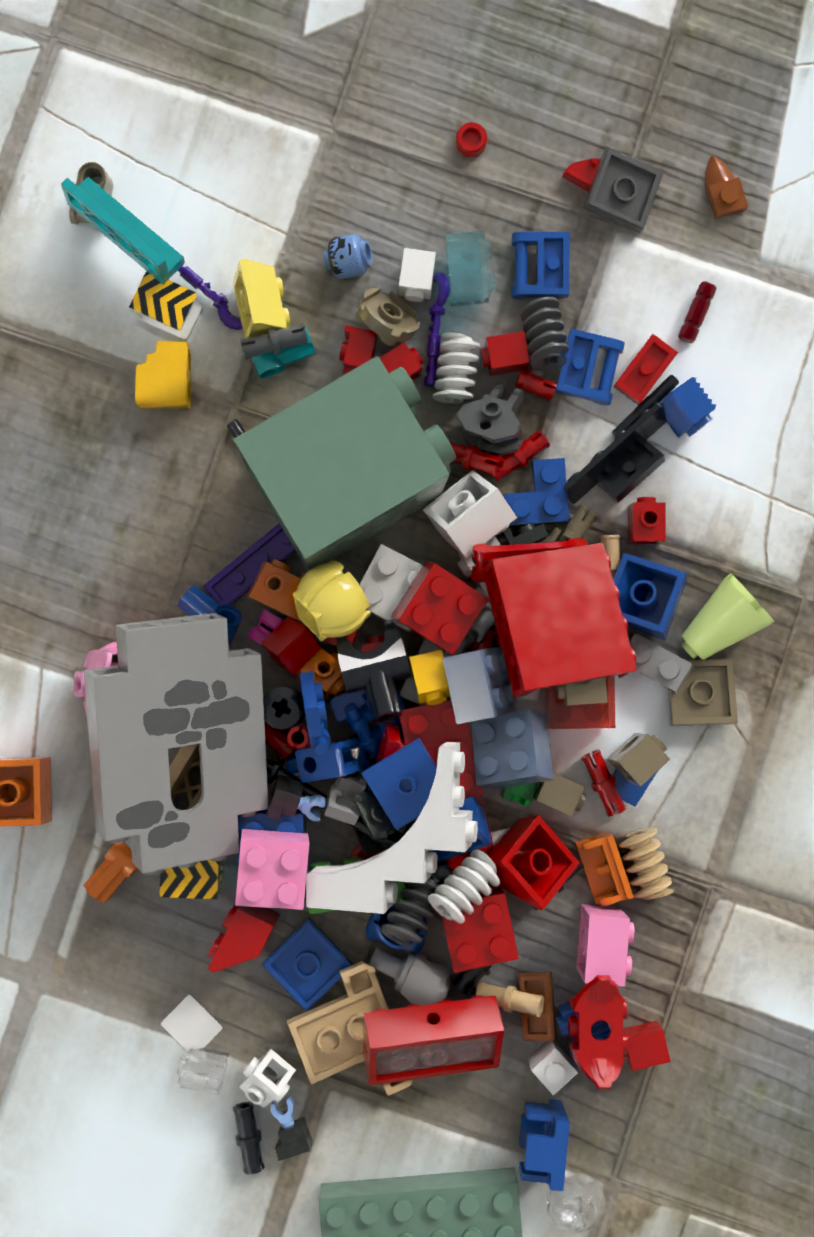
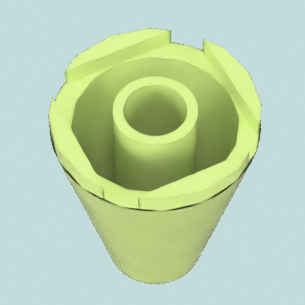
[681,573,774,660]

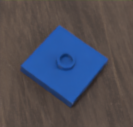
[362,738,437,830]
[261,917,354,1011]

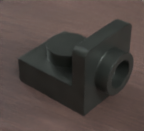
[496,523,548,545]

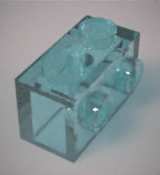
[445,230,495,307]

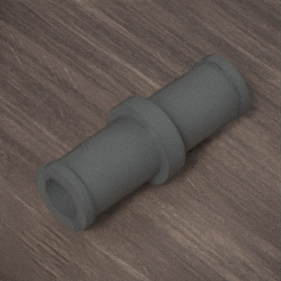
[240,323,308,360]

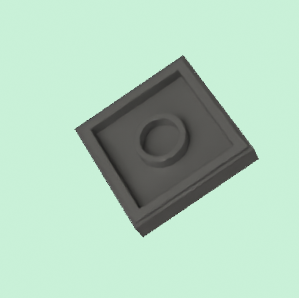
[583,147,664,233]

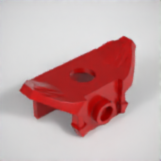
[568,975,628,1090]

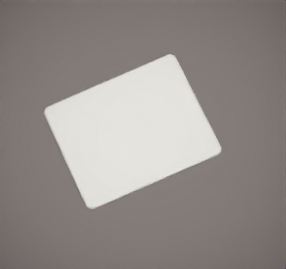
[161,995,222,1057]

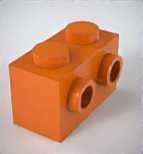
[247,559,305,622]

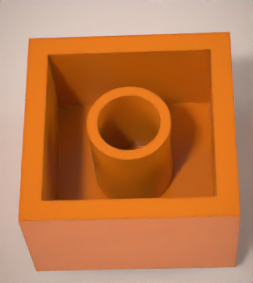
[0,757,52,827]

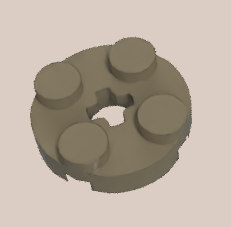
[355,287,420,346]

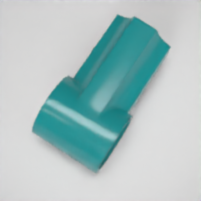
[251,327,316,378]

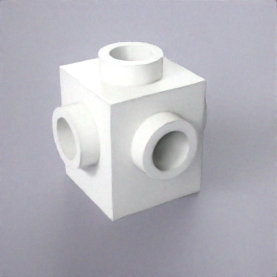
[239,1049,296,1108]

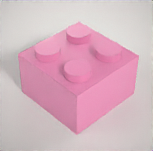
[235,829,310,910]
[576,904,635,987]

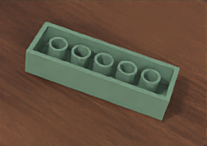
[319,1167,522,1237]

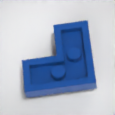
[503,458,570,527]

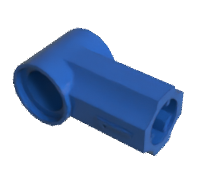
[177,585,242,646]

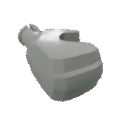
[369,947,451,1005]

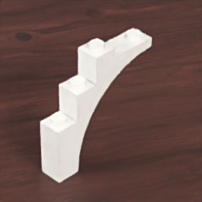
[306,742,478,914]

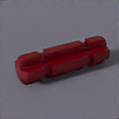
[678,281,717,343]

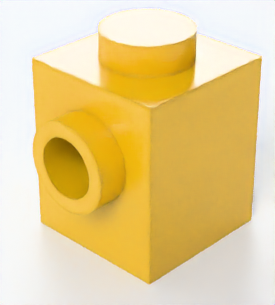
[409,649,451,705]

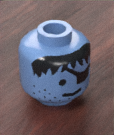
[323,234,372,279]

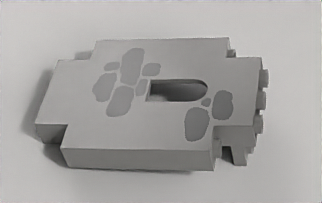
[84,613,268,875]

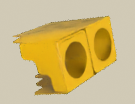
[135,341,192,409]

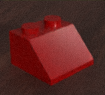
[488,815,580,910]

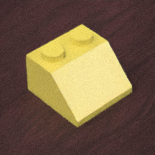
[233,259,290,338]

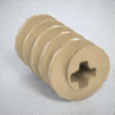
[618,827,675,900]

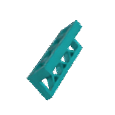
[61,177,185,285]

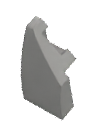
[324,769,367,826]

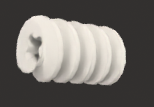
[433,332,481,404]
[428,850,500,924]

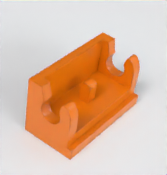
[575,831,634,906]

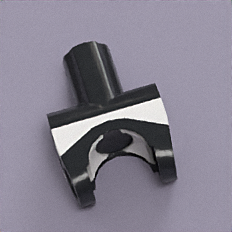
[337,620,412,723]

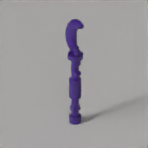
[178,266,243,330]
[424,273,450,387]

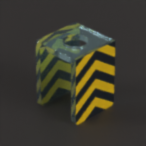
[160,860,225,899]

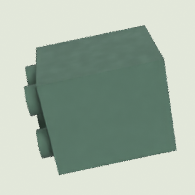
[233,356,456,571]

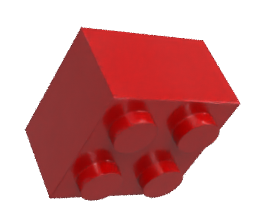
[391,561,489,655]

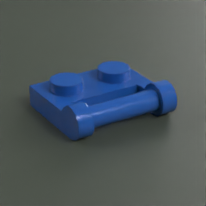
[511,232,570,300]
[555,328,625,406]

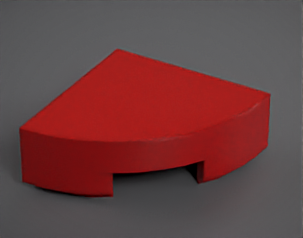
[562,158,600,192]

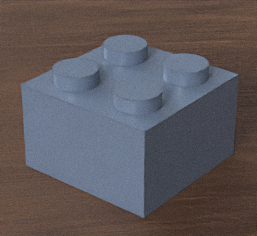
[442,646,517,724]
[471,709,554,790]

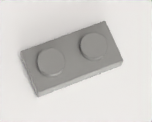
[630,633,693,694]

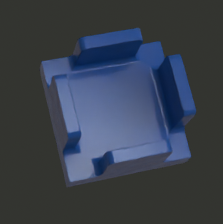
[519,1099,570,1191]

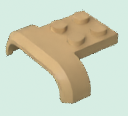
[287,961,413,1096]

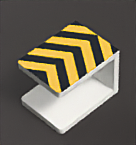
[129,271,203,341]

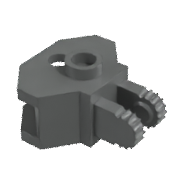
[457,382,524,456]

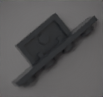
[564,403,667,504]

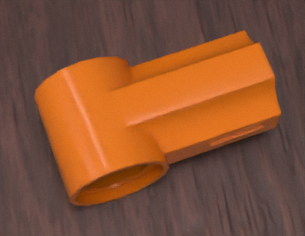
[83,842,138,903]

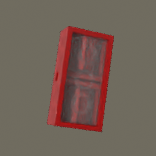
[363,996,505,1086]

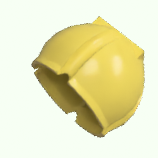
[293,560,371,642]

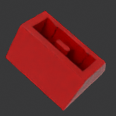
[207,904,280,973]

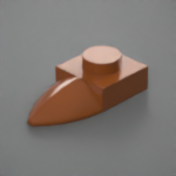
[705,155,748,220]

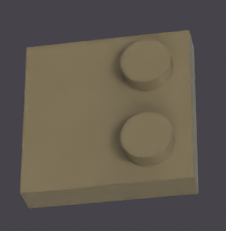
[668,659,738,726]

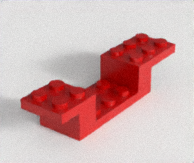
[400,700,519,973]

